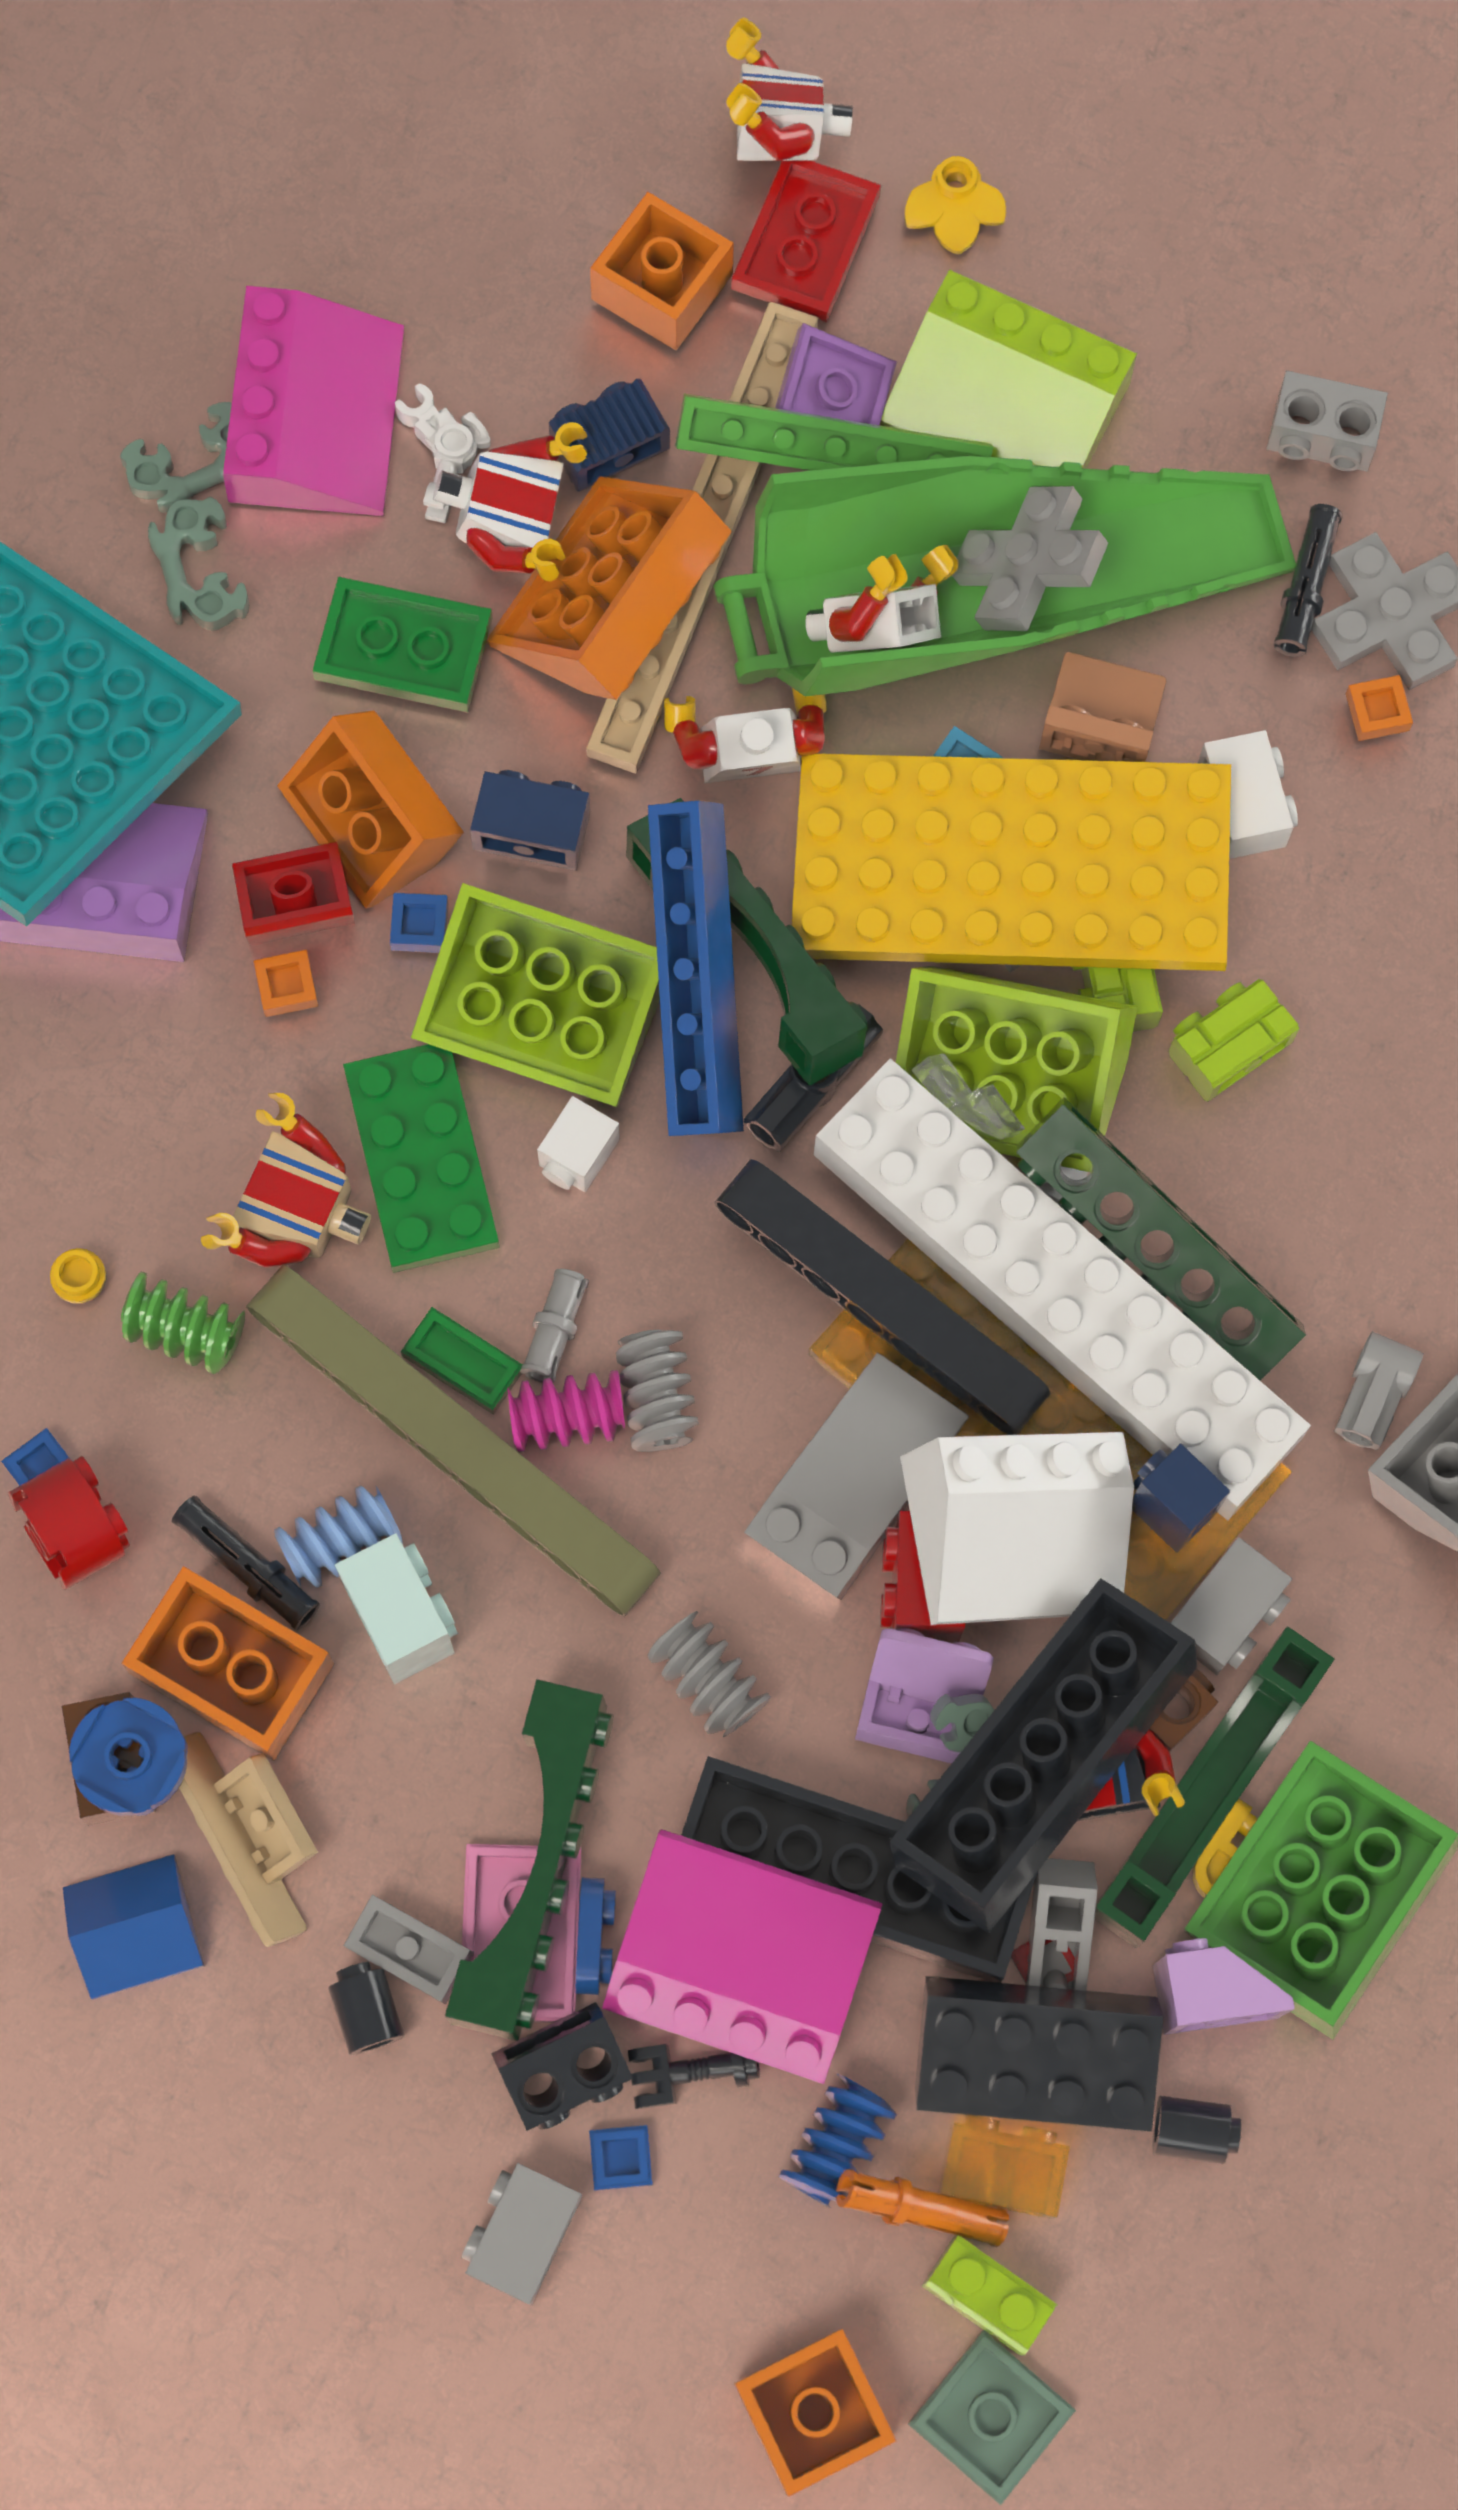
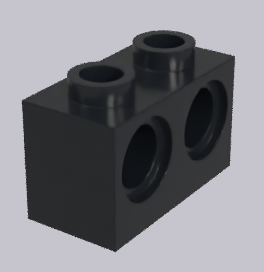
[491,2002,633,2131]

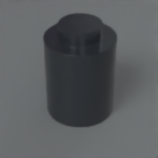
[328,1961,405,2055]
[1152,2096,1241,2164]

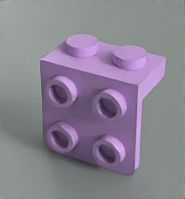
[855,1628,994,1764]

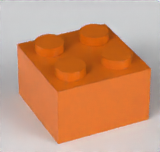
[590,192,734,351]
[734,2329,896,2497]

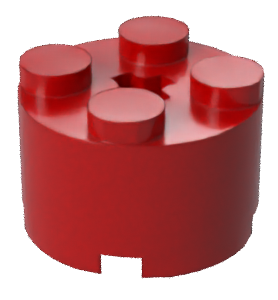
[8,1456,130,1590]

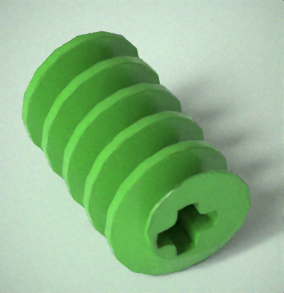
[121,1271,245,1374]

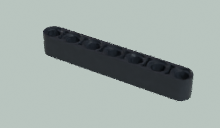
[715,1159,1051,1435]

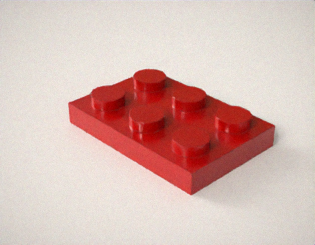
[731,160,881,323]

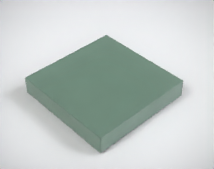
[908,2330,1076,2505]

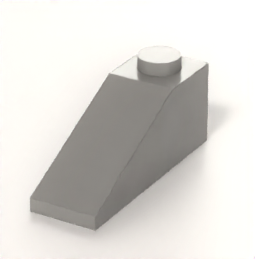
[1026,1858,1098,1991]

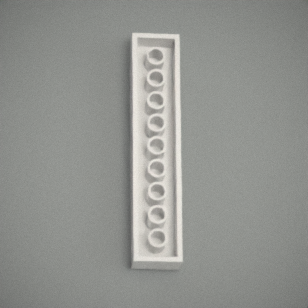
[814,1058,1311,1521]

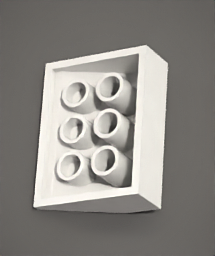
[900,1432,1134,1625]

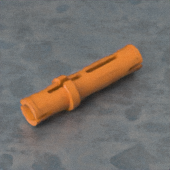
[836,2169,1009,2247]

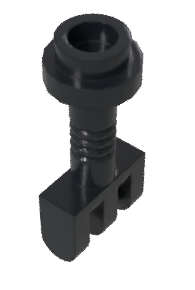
[627,2044,760,2109]

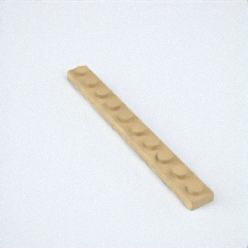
[586,302,818,774]

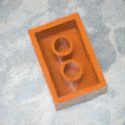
[121,1566,334,1761]

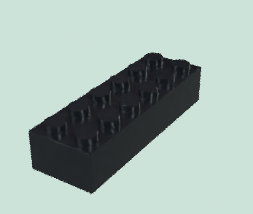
[889,1578,1197,1933]
[681,1756,1037,1983]

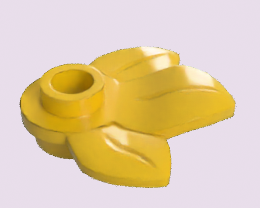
[904,156,1006,254]

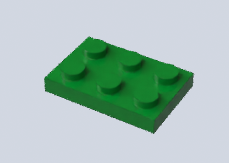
[312,577,493,713]

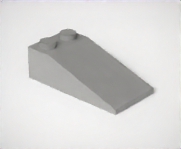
[744,1352,969,1600]

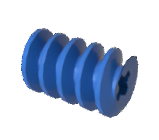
[778,2073,897,2208]

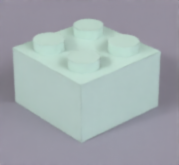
[335,1533,458,1685]

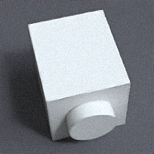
[537,1096,620,1193]

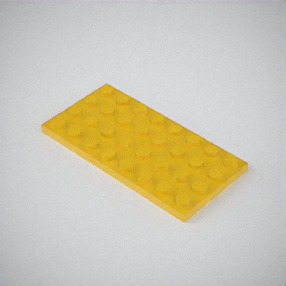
[791,754,1231,971]

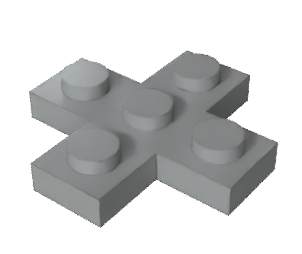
[952,486,1108,631]
[1311,532,1458,690]

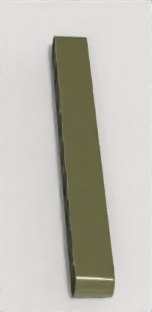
[246,1265,661,1617]

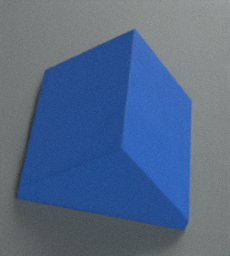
[62,1854,204,2000]

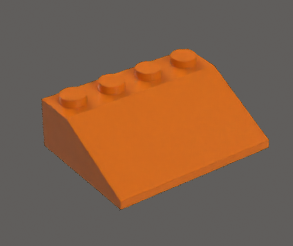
[487,476,732,700]

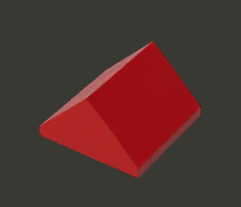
[232,842,355,946]

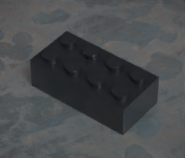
[915,1976,1163,2132]

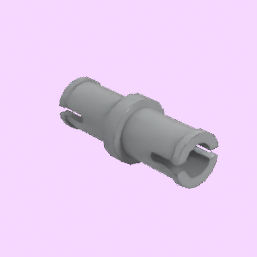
[521,1269,589,1383]

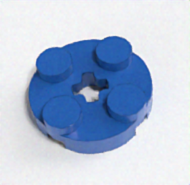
[69,1698,188,1816]

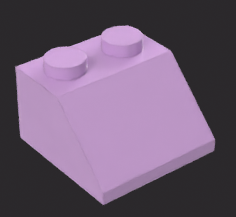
[1152,1939,1295,2035]

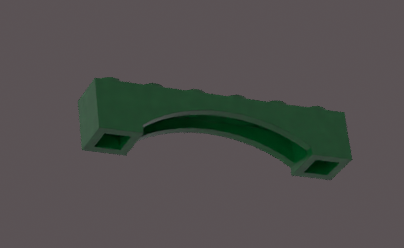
[626,797,868,1086]
[1094,1626,1335,1948]
[445,1679,614,2042]

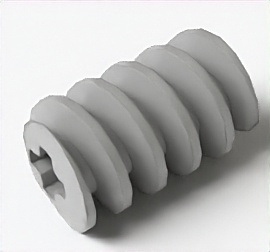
[616,1329,699,1452]
[648,1611,771,1737]

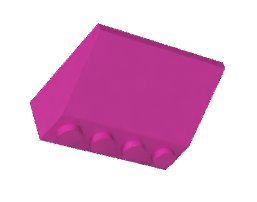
[223,286,404,516]
[602,1829,883,2084]

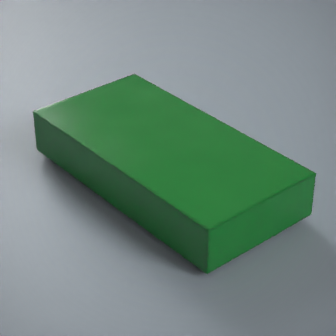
[401,1307,523,1415]

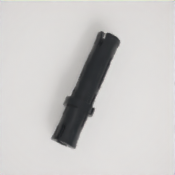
[1274,504,1342,657]
[171,1495,320,1631]

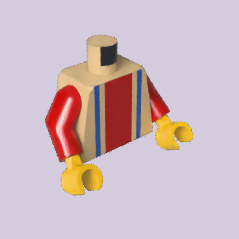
[201,1093,371,1268]

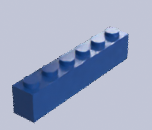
[648,800,744,1136]

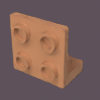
[1039,652,1166,762]

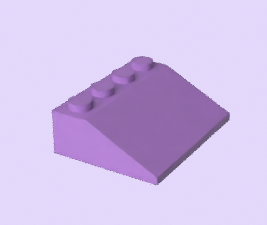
[0,803,208,962]

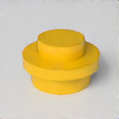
[50,1248,106,1304]

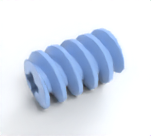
[274,1485,403,1588]

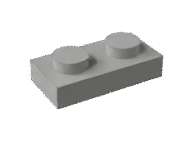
[344,1895,475,2004]

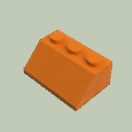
[277,710,464,908]

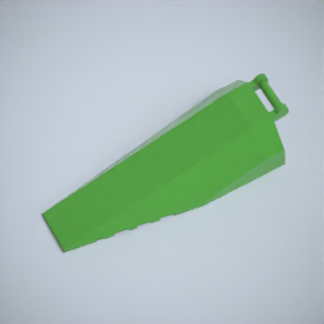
[714,456,1296,696]

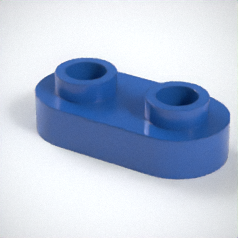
[575,1877,616,1995]

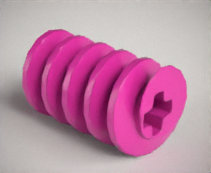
[507,1370,625,1452]

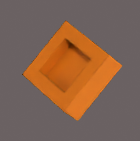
[1345,675,1413,741]
[253,949,319,1017]

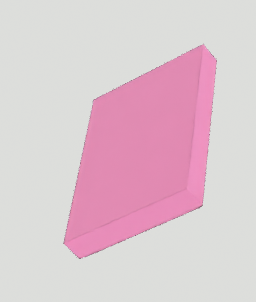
[462,1844,582,2023]

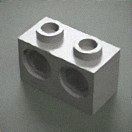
[1267,370,1388,472]

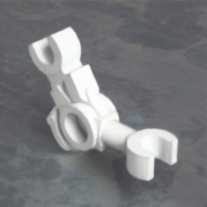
[395,383,491,523]

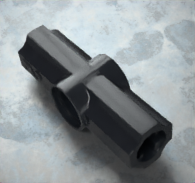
[744,1001,883,1152]

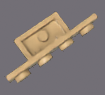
[179,1732,318,1947]

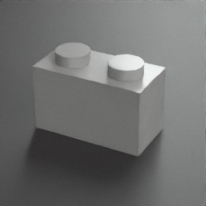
[1171,1537,1292,1675]
[461,2163,583,2306]

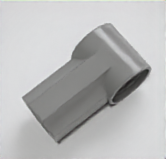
[1334,1331,1424,1450]

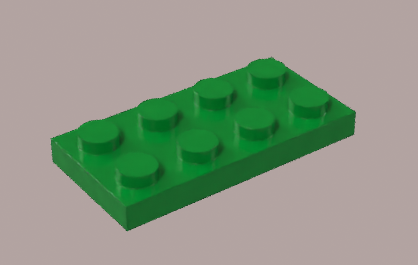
[343,1044,500,1273]

